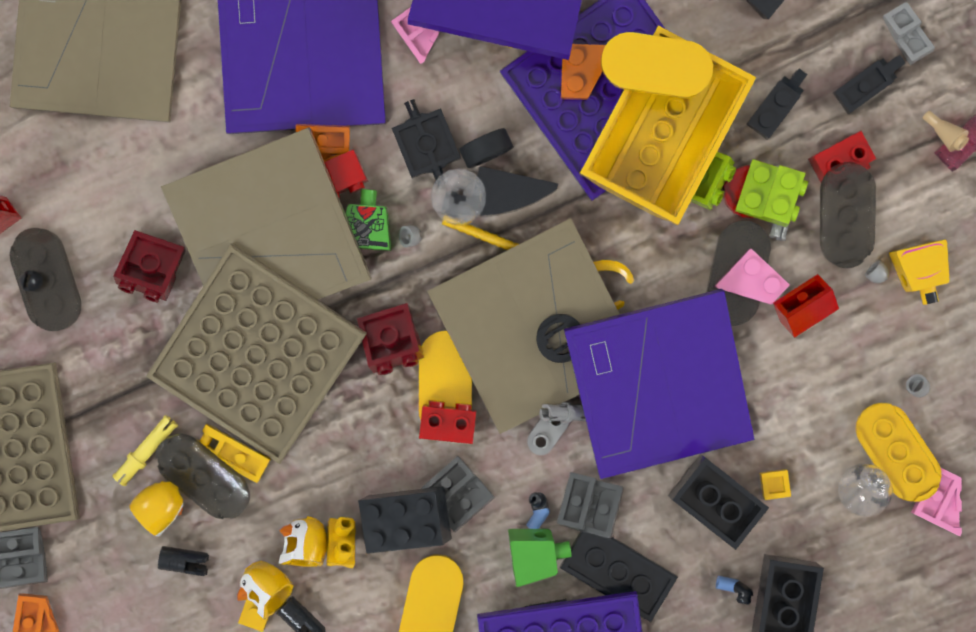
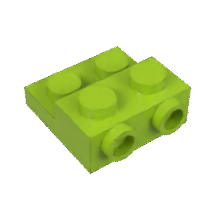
[691,152,736,210]
[735,159,809,228]

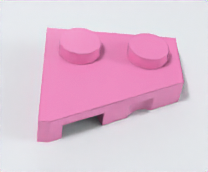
[714,248,790,304]

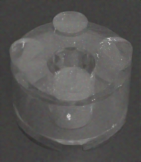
[431,169,486,226]

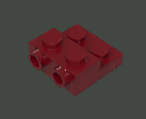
[113,230,186,303]
[357,303,424,375]

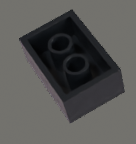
[668,454,769,550]
[358,486,452,554]
[752,554,824,632]

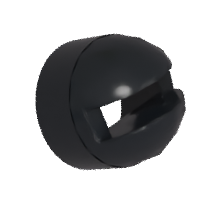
[19,270,43,292]

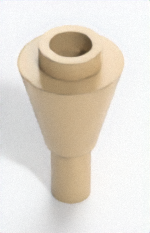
[923,111,969,152]

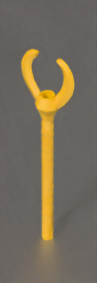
[442,215,634,310]

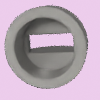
[399,225,422,247]
[865,260,889,283]
[906,374,930,398]

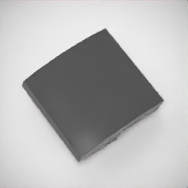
[421,456,495,532]
[557,472,624,540]
[0,527,48,589]

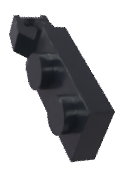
[833,55,906,114]
[746,68,808,140]

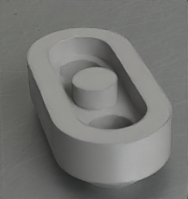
[527,418,569,455]

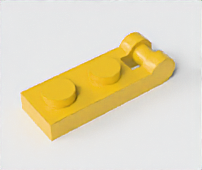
[193,424,271,483]

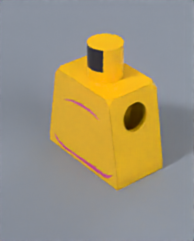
[889,240,950,305]

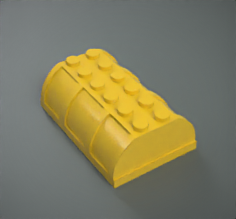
[580,25,756,225]

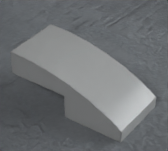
[883,1,935,65]

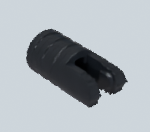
[158,546,209,576]
[276,596,326,632]

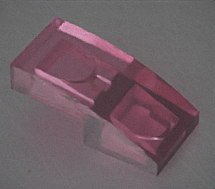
[934,114,976,172]

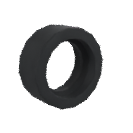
[459,128,514,168]

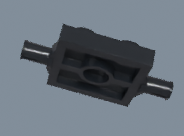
[392,99,461,188]

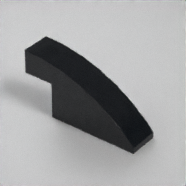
[442,166,558,218]

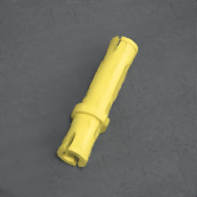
[112,415,178,486]

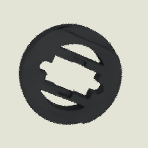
[536,314,581,363]

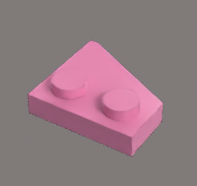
[391,7,440,64]
[911,468,962,536]

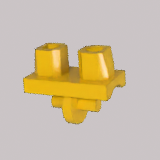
[327,517,355,568]

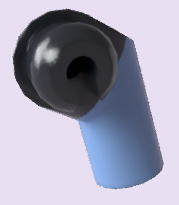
[526,492,550,529]
[716,576,753,605]

